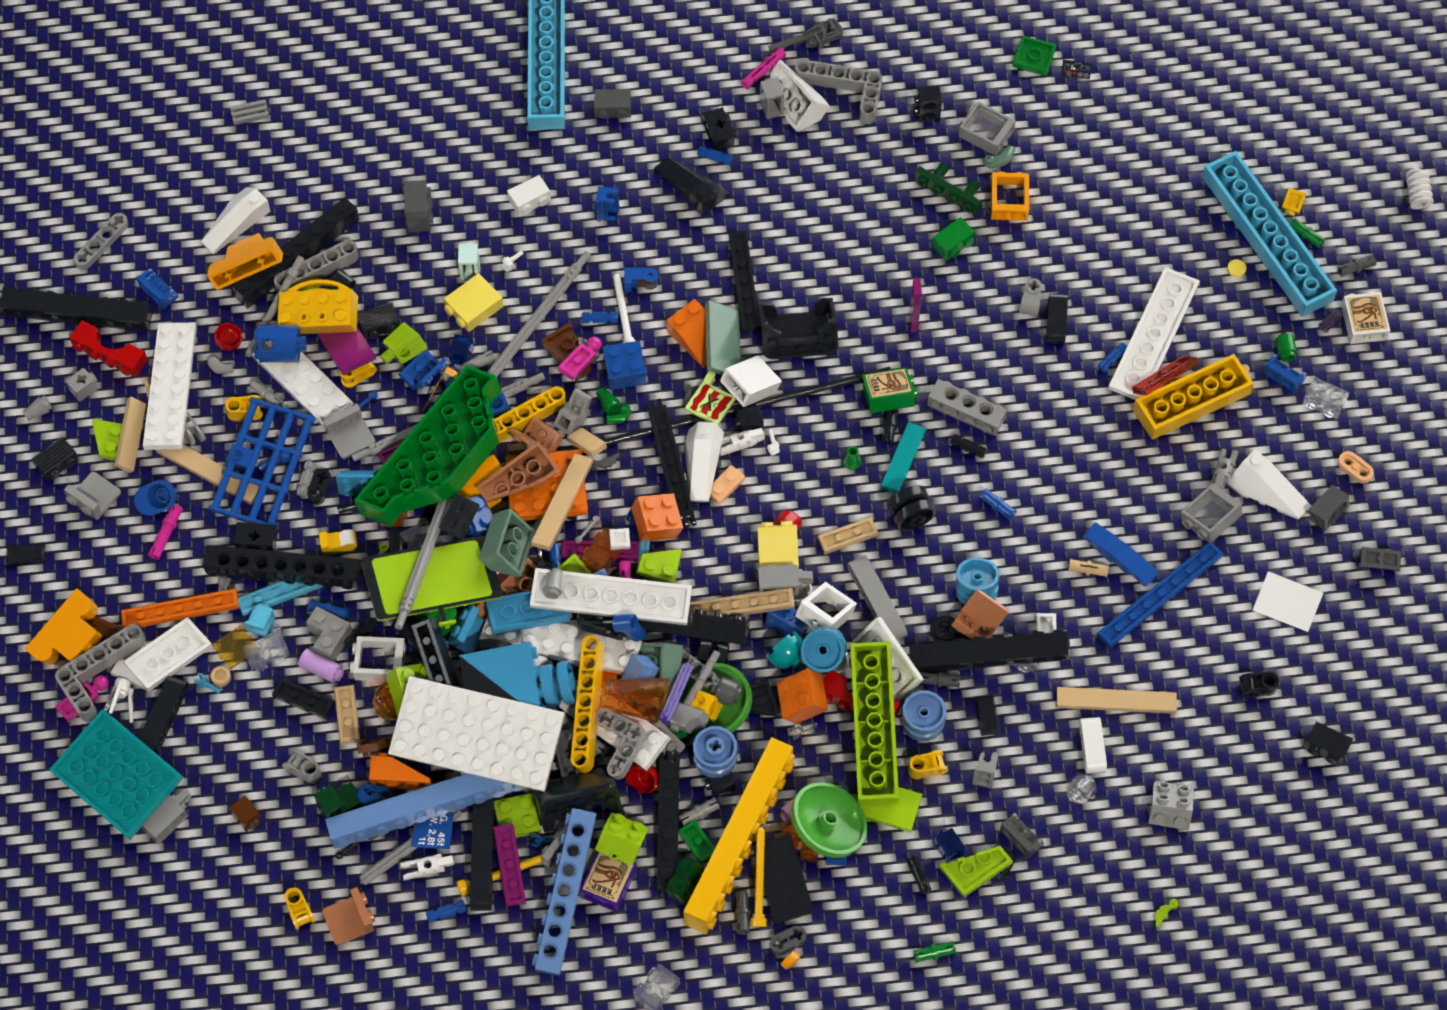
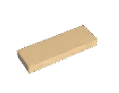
[817,517,879,555]
[334,685,360,745]

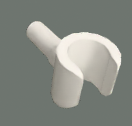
[502,251,523,272]
[767,430,780,456]

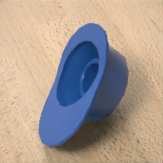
[134,480,178,516]

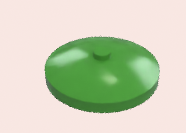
[679,663,752,737]
[790,782,867,858]

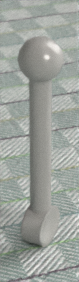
[575,516,600,544]

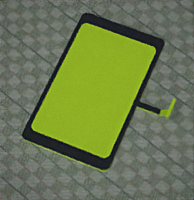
[362,535,503,629]

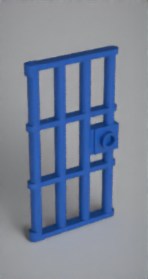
[208,398,316,525]

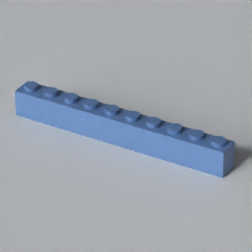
[325,774,525,849]

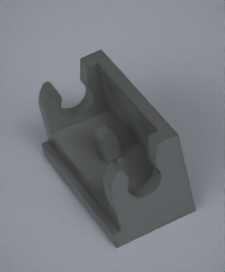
[1308,485,1349,531]
[1358,547,1402,572]
[556,729,582,777]
[1000,813,1044,859]

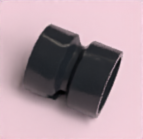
[697,639,730,665]

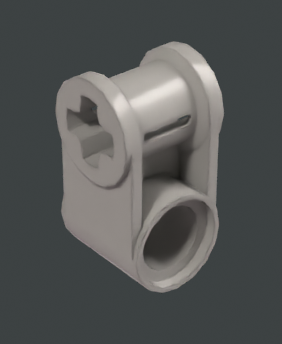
[1019,278,1042,316]
[282,749,322,784]

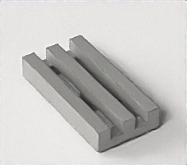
[230,99,270,125]

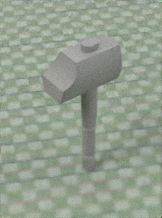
[665,650,720,734]

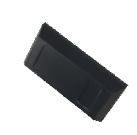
[6,544,46,565]
[974,696,1001,736]

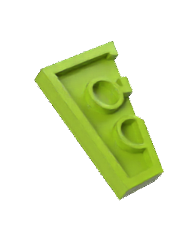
[939,846,1013,898]

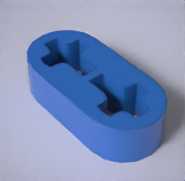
[356,783,394,805]

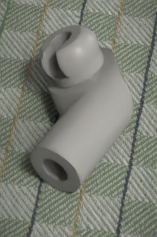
[207,355,234,374]

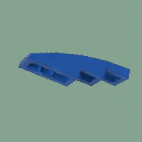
[1083,522,1159,587]

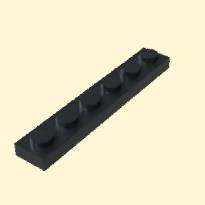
[728,231,760,332]

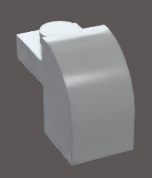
[554,388,592,435]

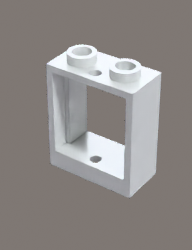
[795,582,857,629]
[350,636,406,682]

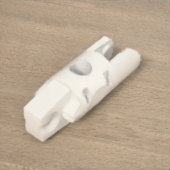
[720,428,765,456]
[400,854,454,881]

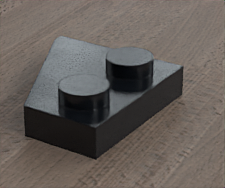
[577,613,624,640]
[749,679,780,717]

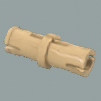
[1068,559,1109,577]

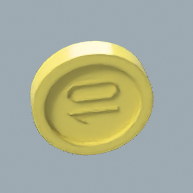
[1227,259,1246,277]

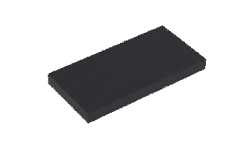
[752,834,815,925]

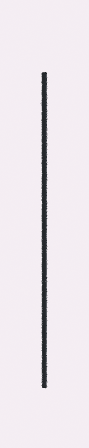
[337,366,891,514]

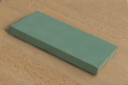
[705,300,741,375]

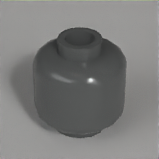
[710,677,741,706]

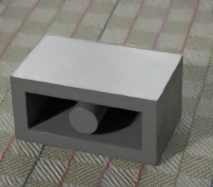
[594,89,631,119]

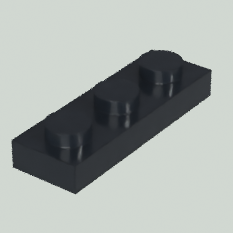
[272,678,335,720]

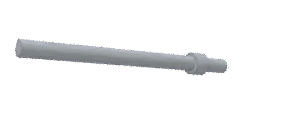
[245,255,304,357]

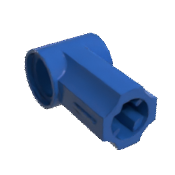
[612,614,647,642]

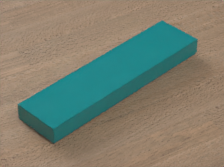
[881,422,926,493]

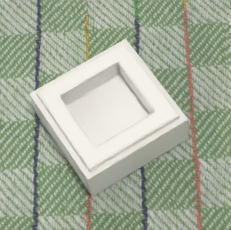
[609,528,630,550]

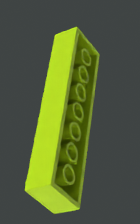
[850,641,899,805]

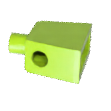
[380,322,428,364]

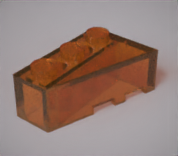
[600,678,670,723]

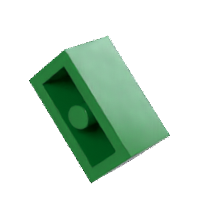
[932,217,975,261]

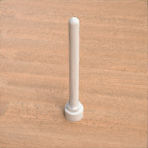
[613,274,636,343]

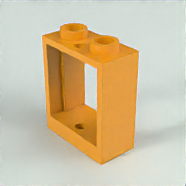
[991,172,1029,221]

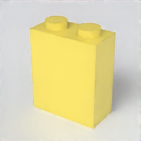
[444,273,503,332]
[757,521,799,569]

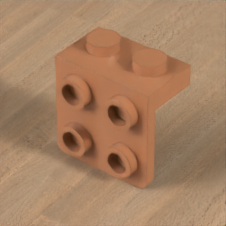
[508,416,564,454]
[951,589,1009,640]
[322,887,375,945]

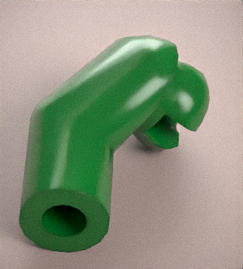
[606,403,632,424]

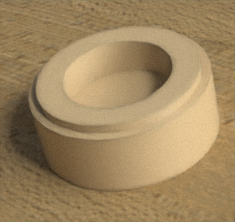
[210,666,231,687]

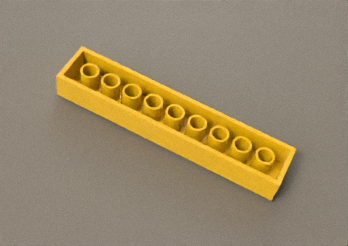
[684,737,795,935]

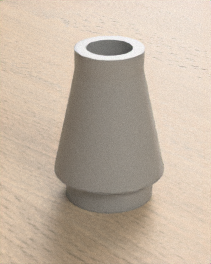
[23,396,52,421]
[543,568,563,599]

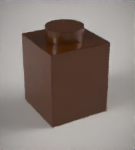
[229,796,262,832]

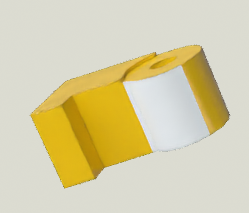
[319,530,357,556]

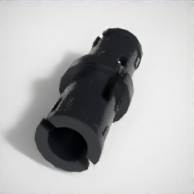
[881,409,899,445]

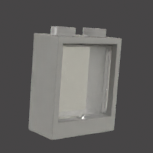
[958,101,1016,156]
[1181,483,1242,543]

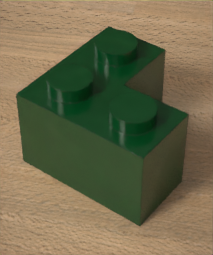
[314,782,365,819]

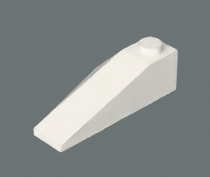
[770,60,830,131]
[201,187,271,255]
[684,422,724,502]
[1227,450,1311,520]

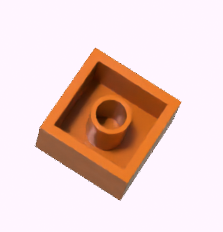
[631,493,683,542]
[776,668,828,724]

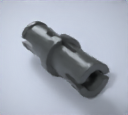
[1337,254,1376,277]
[920,671,961,688]
[734,891,751,935]

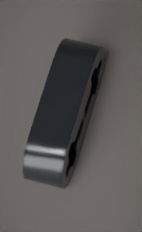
[307,469,332,505]

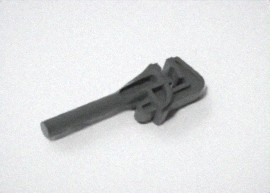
[768,18,843,52]

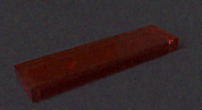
[1132,355,1199,396]

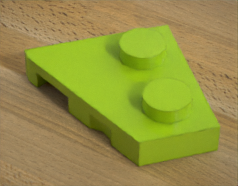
[92,419,122,461]
[636,549,682,583]

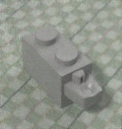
[758,564,813,595]
[141,789,191,845]

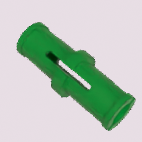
[1290,218,1325,249]
[913,941,956,963]

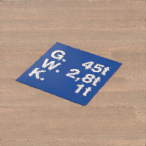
[411,813,454,849]

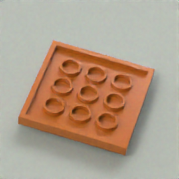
[505,449,588,521]

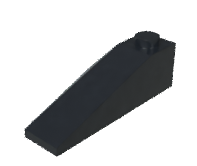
[654,158,730,216]

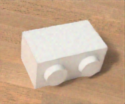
[507,175,551,216]

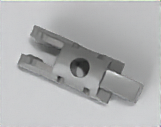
[184,412,206,446]
[1212,448,1238,490]

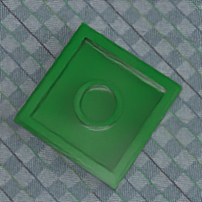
[1012,35,1057,76]

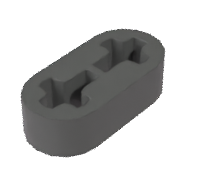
[770,926,806,955]

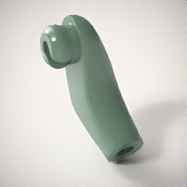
[984,145,1015,169]

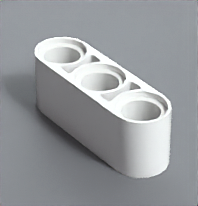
[1079,717,1107,774]

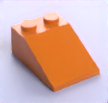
[666,299,707,368]
[369,753,433,790]

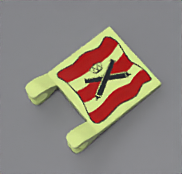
[685,371,736,425]

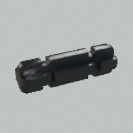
[950,434,987,458]
[344,617,377,650]
[907,855,931,895]

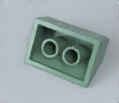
[479,508,535,577]
[635,643,683,704]

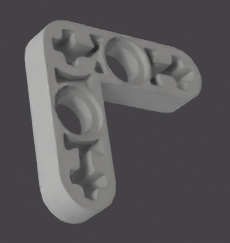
[595,708,647,780]

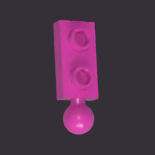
[558,337,602,381]
[55,675,109,723]

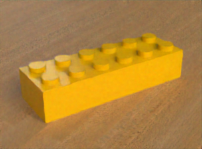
[1133,354,1254,440]

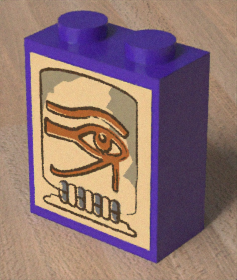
[579,852,637,913]

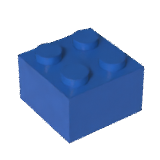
[603,341,647,390]

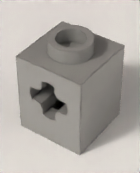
[65,368,98,402]

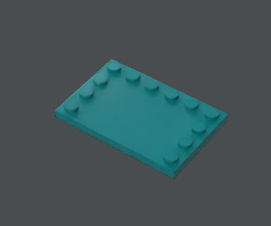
[49,709,184,840]

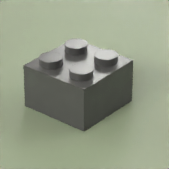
[404,180,434,232]

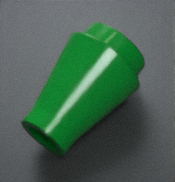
[596,387,620,415]
[843,446,862,470]

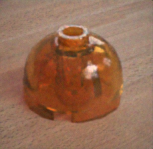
[372,681,398,722]

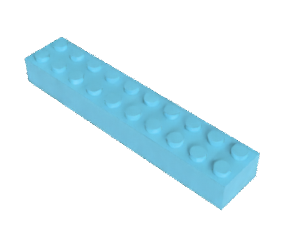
[528,0,565,130]
[1202,151,1337,317]

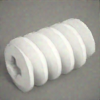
[1406,168,1434,210]

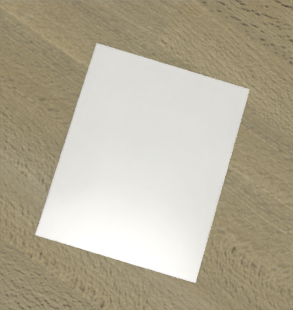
[1253,572,1323,632]

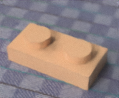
[710,465,745,505]

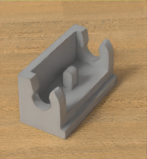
[972,752,999,788]

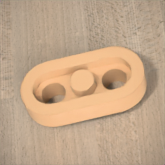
[1338,451,1374,484]

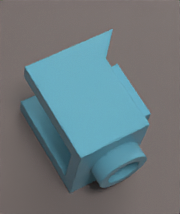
[243,604,275,637]

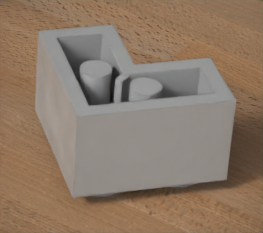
[306,606,353,662]

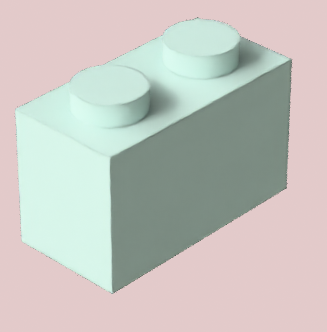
[458,242,480,282]

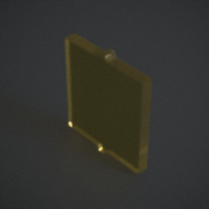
[212,625,259,670]

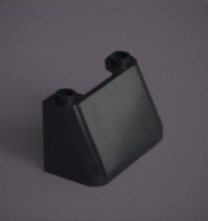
[758,298,838,359]
[533,767,623,832]

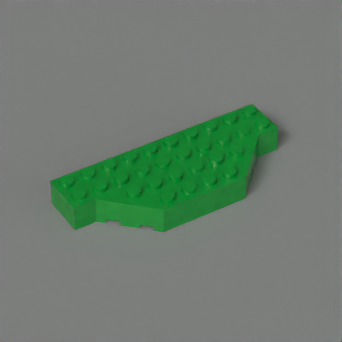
[354,365,502,527]

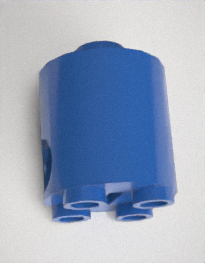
[254,325,307,363]

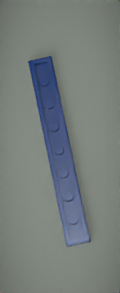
[1097,542,1224,649]

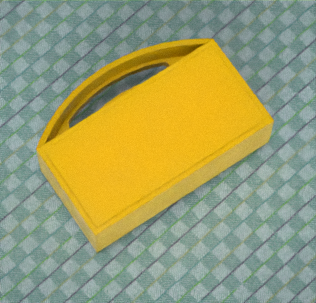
[277,279,358,334]

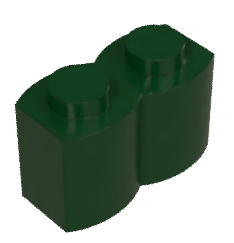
[666,857,704,906]

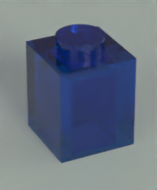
[448,334,474,365]
[934,828,965,863]

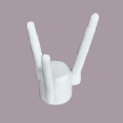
[104,678,134,723]

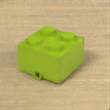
[595,812,649,866]

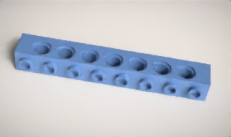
[532,808,596,977]

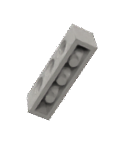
[927,379,1007,436]

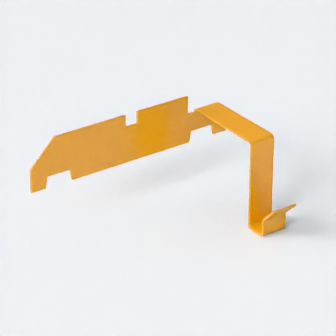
[422,363,459,412]

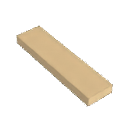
[114,397,147,473]

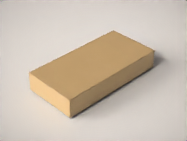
[567,427,607,457]

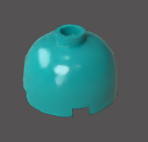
[766,631,803,669]

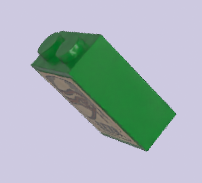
[862,368,918,413]

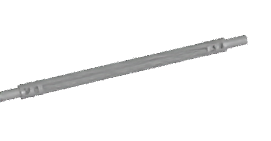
[487,251,591,377]
[351,373,545,462]
[395,498,452,630]

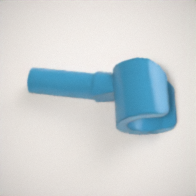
[193,673,221,694]

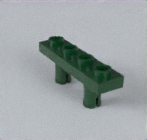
[915,163,982,216]

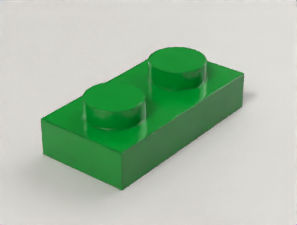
[678,820,715,865]

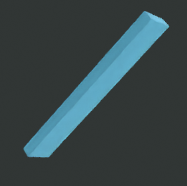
[238,557,347,617]

